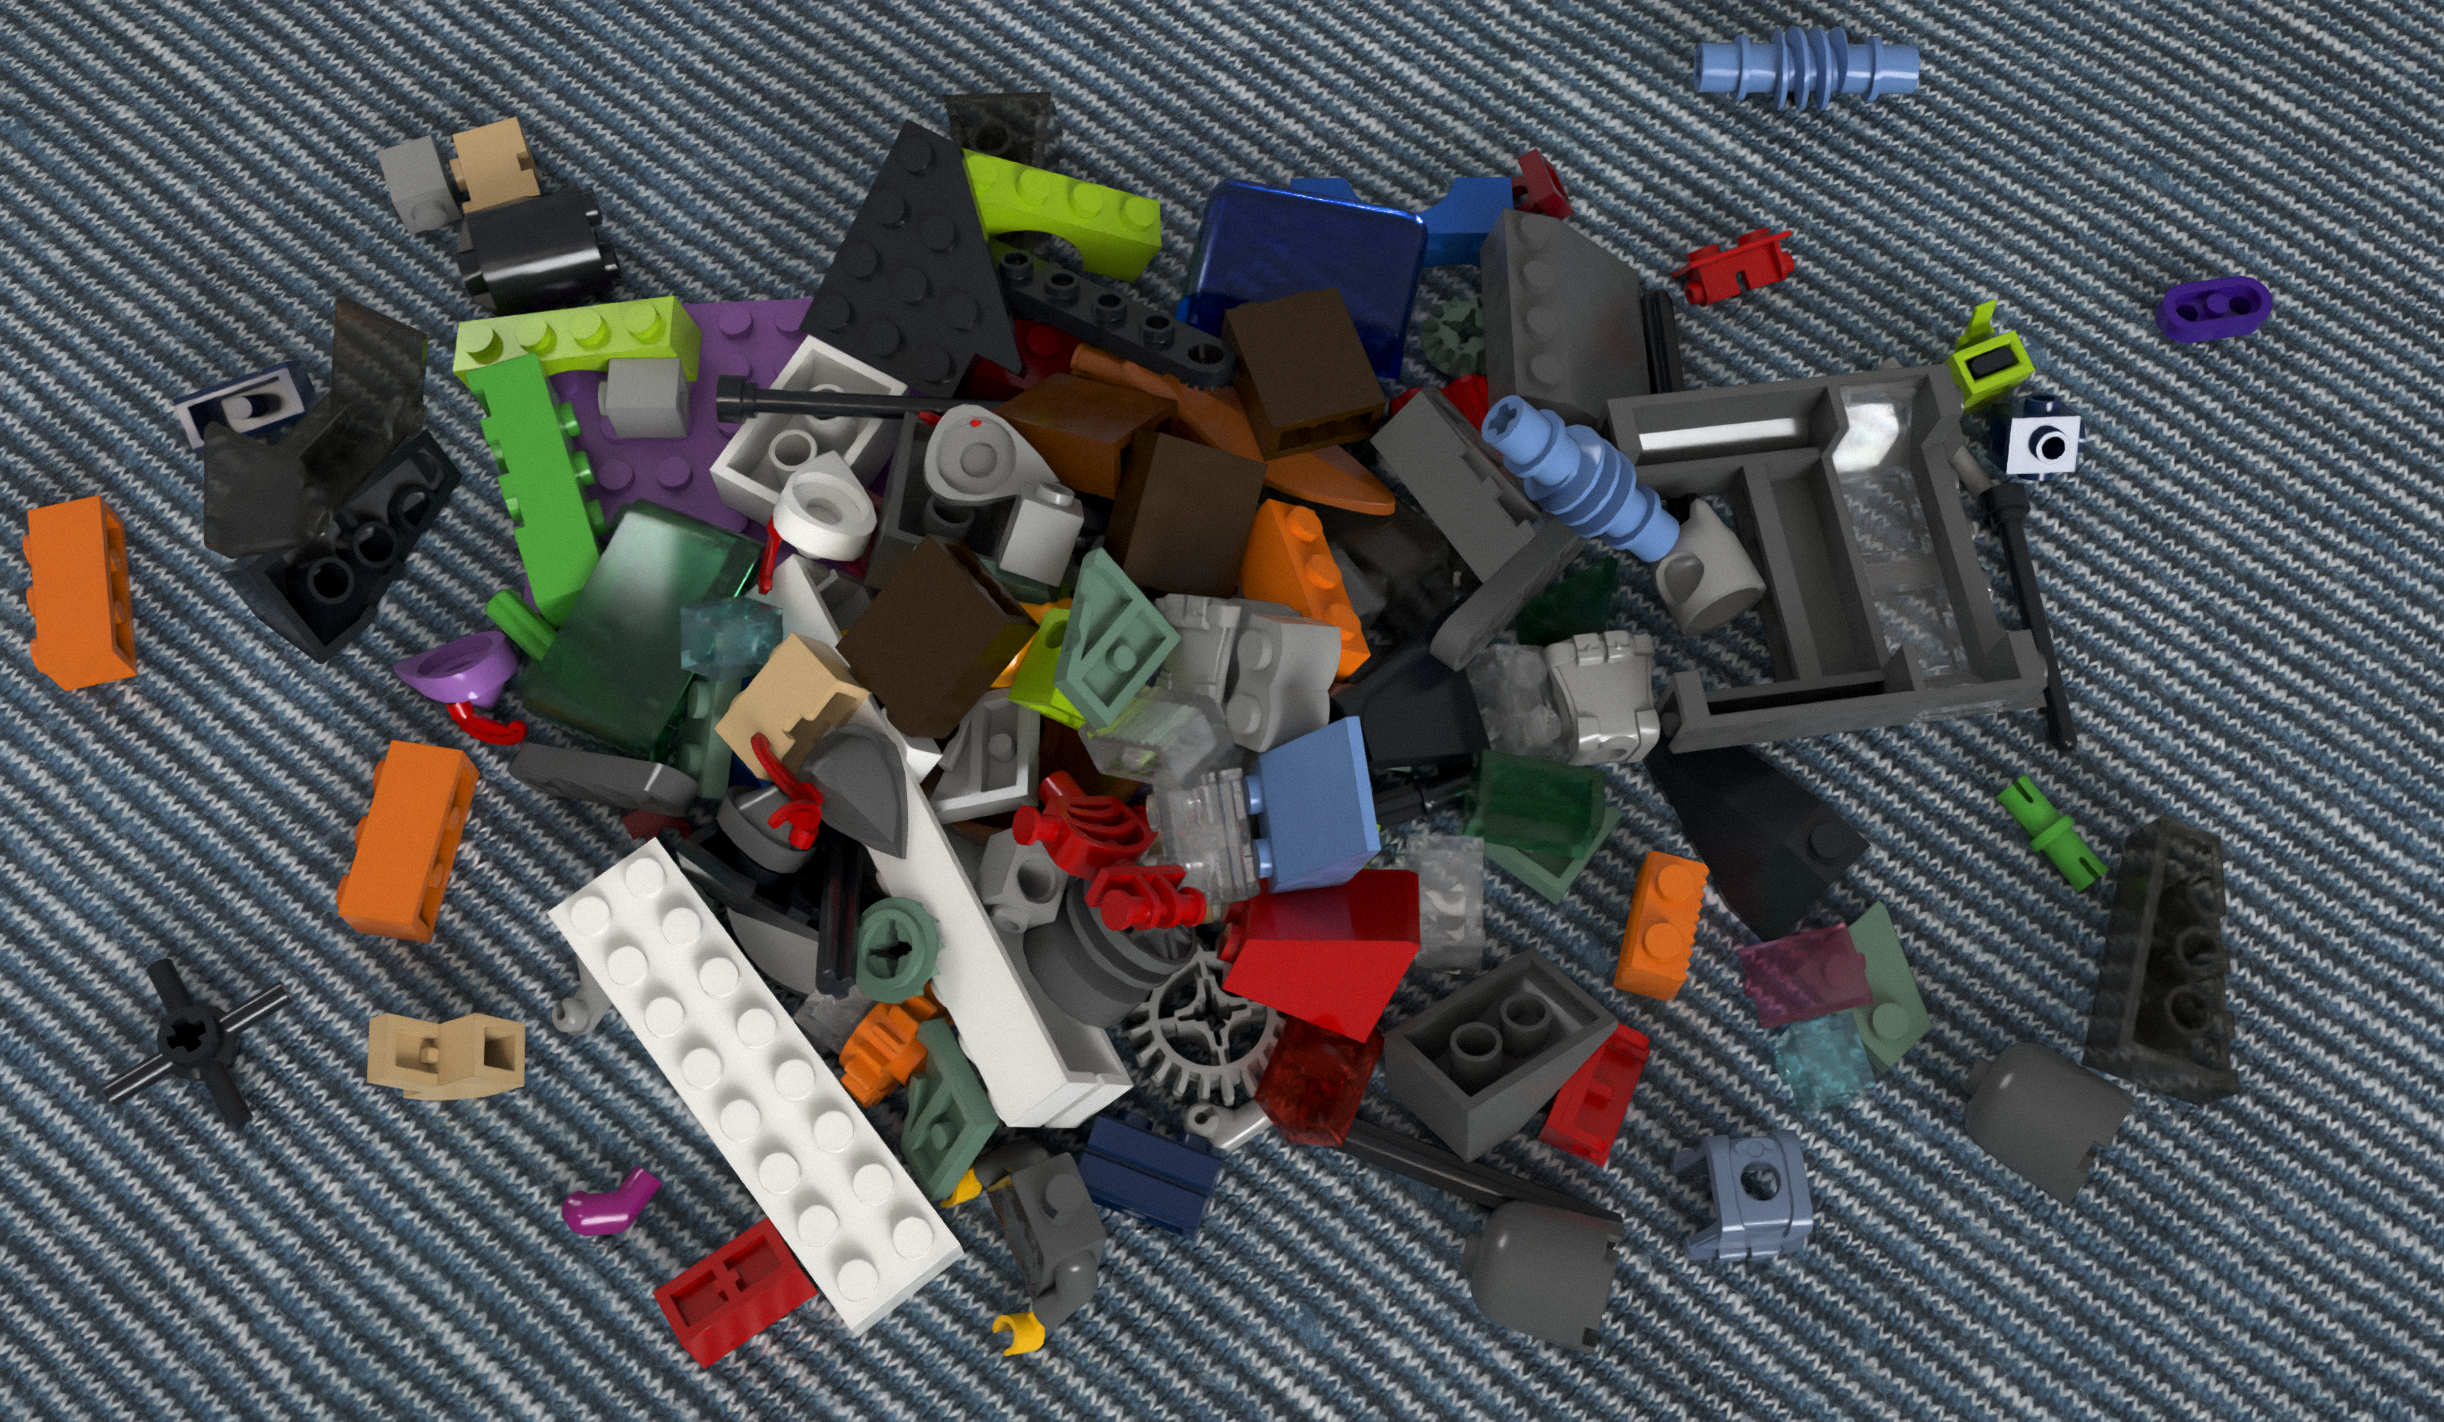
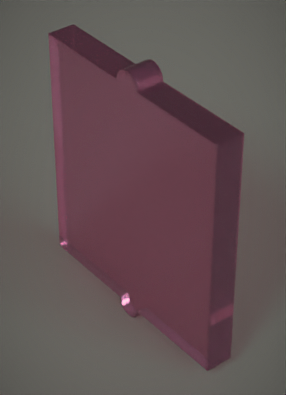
[1738,923,1874,1029]

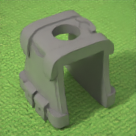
[1155,594,1301,720]
[1524,630,1660,770]

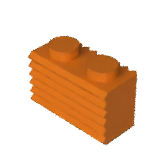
[1613,851,1710,1002]

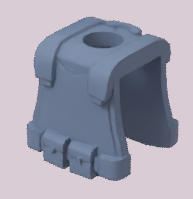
[1670,1130,1813,1263]

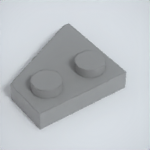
[928,686,1040,825]

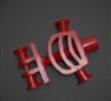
[1012,771,1207,931]

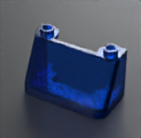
[1176,179,1429,380]

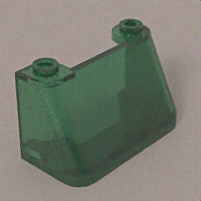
[518,497,766,765]

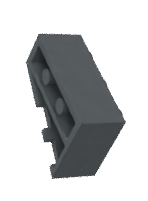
[1369,383,1554,584]

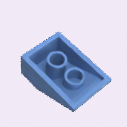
[1243,716,1381,894]

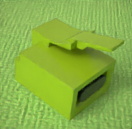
[1944,299,2035,417]

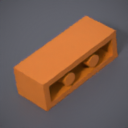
[22,495,138,691]
[1238,498,1371,683]
[336,740,480,944]

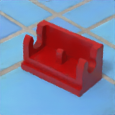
[1537,1023,1651,1168]
[653,1217,818,1369]

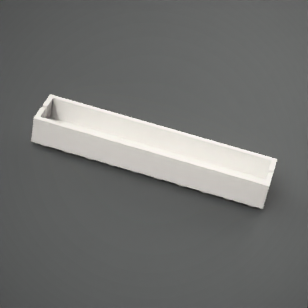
[741,554,1134,1128]

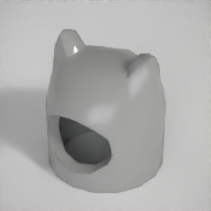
[1648,498,1767,636]

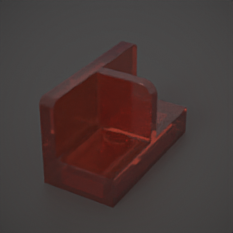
[1254,1015,1384,1147]

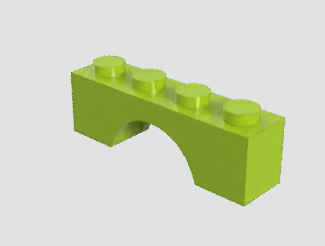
[962,148,1162,283]
[452,296,702,389]

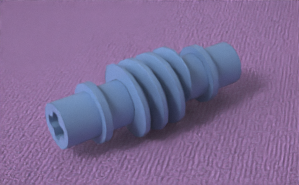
[1694,26,1920,111]
[1481,395,1680,562]

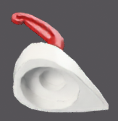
[758,450,877,596]

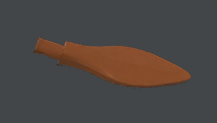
[1070,342,1395,515]

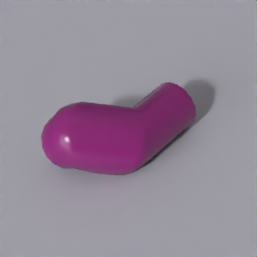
[561,1165,662,1236]

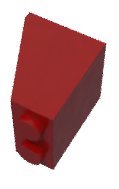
[1216,868,1420,1044]

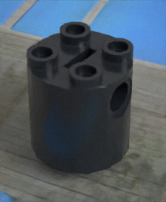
[455,181,622,317]

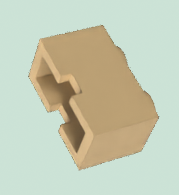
[449,116,541,214]
[714,631,872,782]

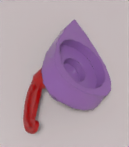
[392,631,528,746]

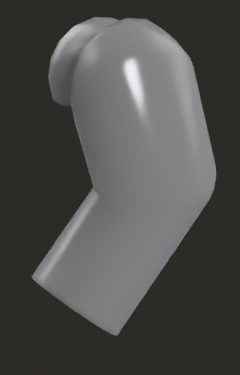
[552,953,613,1037]
[1183,1093,1280,1151]

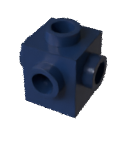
[1987,394,2086,481]

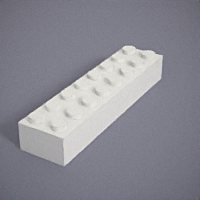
[547,837,964,1337]

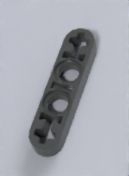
[1429,516,1589,672]
[508,743,700,817]

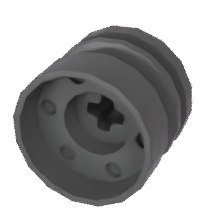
[1023,864,1197,1029]

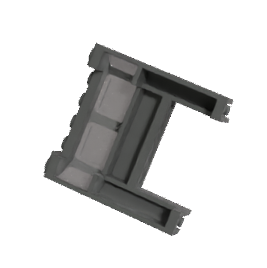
[1594,363,2048,754]

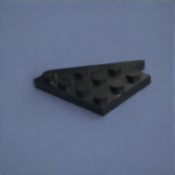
[799,119,1028,398]

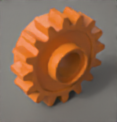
[839,980,954,1109]

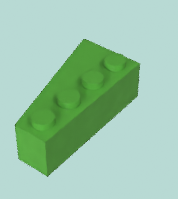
[465,352,625,628]

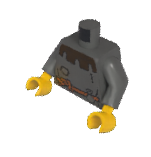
[940,1139,1107,1356]

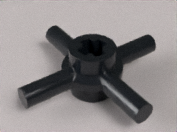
[102,958,294,1129]

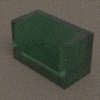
[1462,749,1606,860]

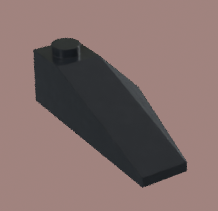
[220,429,462,664]
[1642,725,1871,949]
[677,818,912,961]

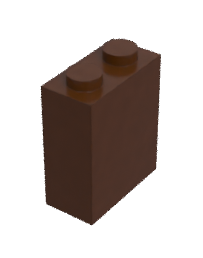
[990,372,1178,500]

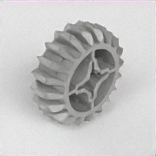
[1128,935,1298,1106]

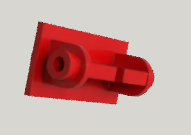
[1671,227,1794,307]

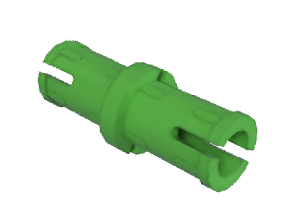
[1995,773,2109,893]

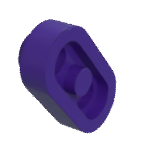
[2155,276,2273,343]

